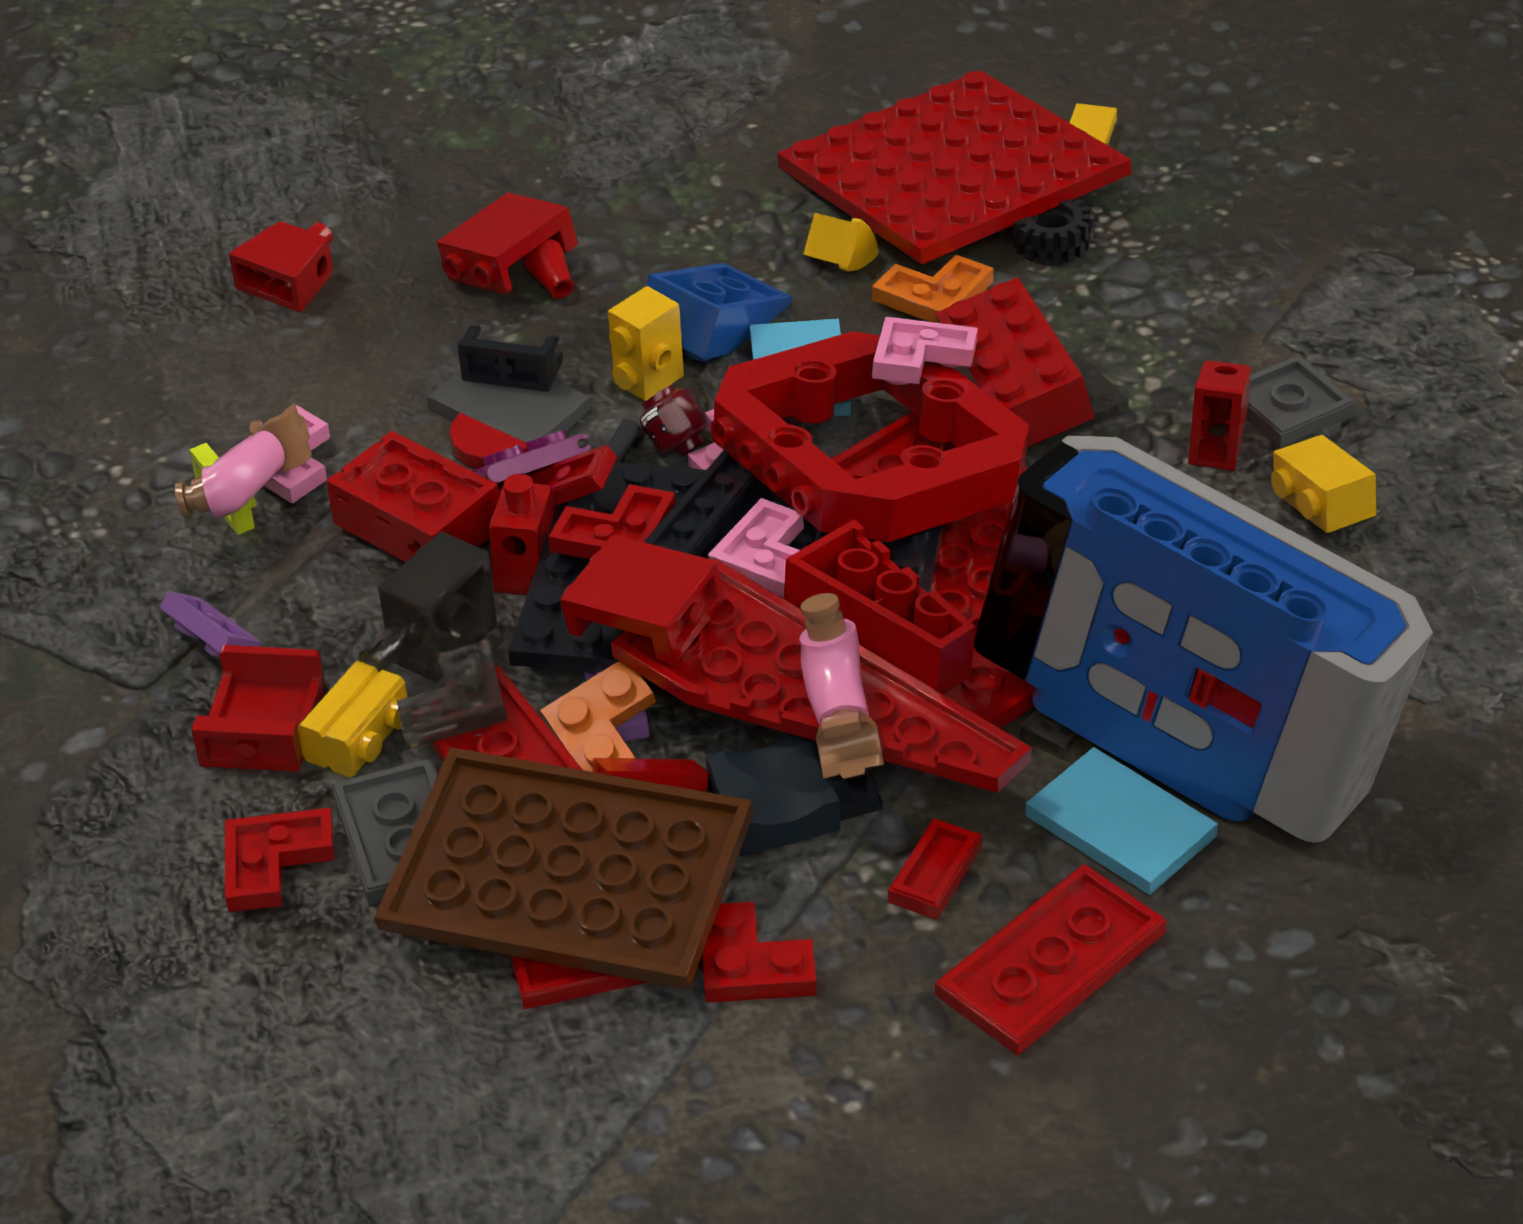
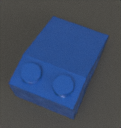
[645,263,793,362]

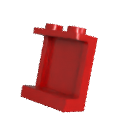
[437,192,578,295]
[560,534,725,665]
[191,645,326,772]

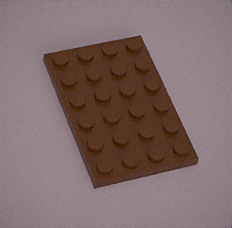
[374,747,754,990]

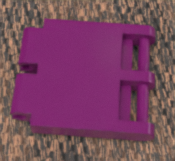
[472,430,591,483]

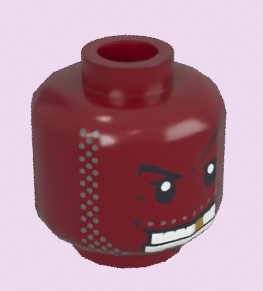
[640,385,709,457]

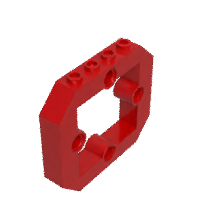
[711,331,1029,542]

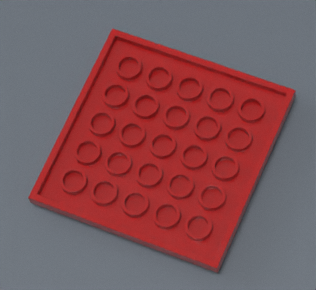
[777,70,1132,264]

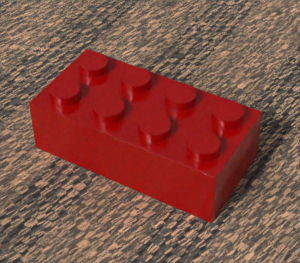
[935,277,1095,447]

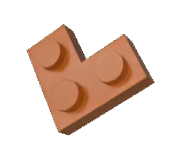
[872,255,994,323]
[540,661,657,772]

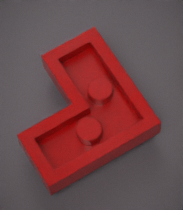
[548,484,676,559]
[225,807,335,912]
[703,901,817,1003]

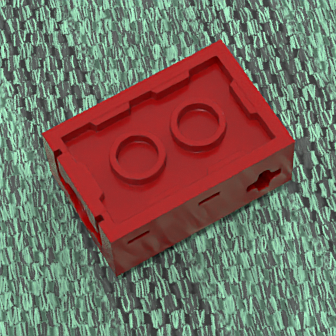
[326,430,499,579]

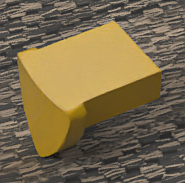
[803,213,879,272]

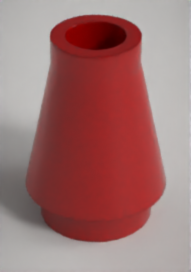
[523,238,575,299]

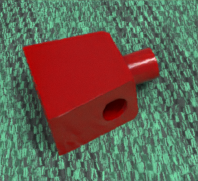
[229,222,333,313]
[1188,360,1252,471]
[489,474,556,595]

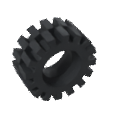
[1012,198,1091,265]

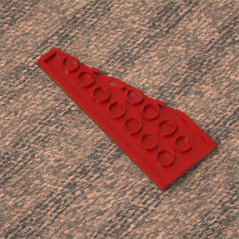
[611,559,1032,793]

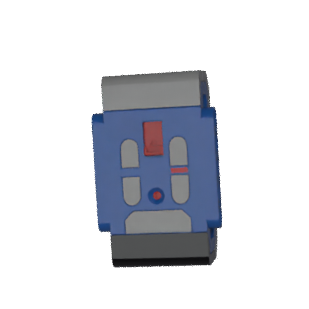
[974,436,1433,842]

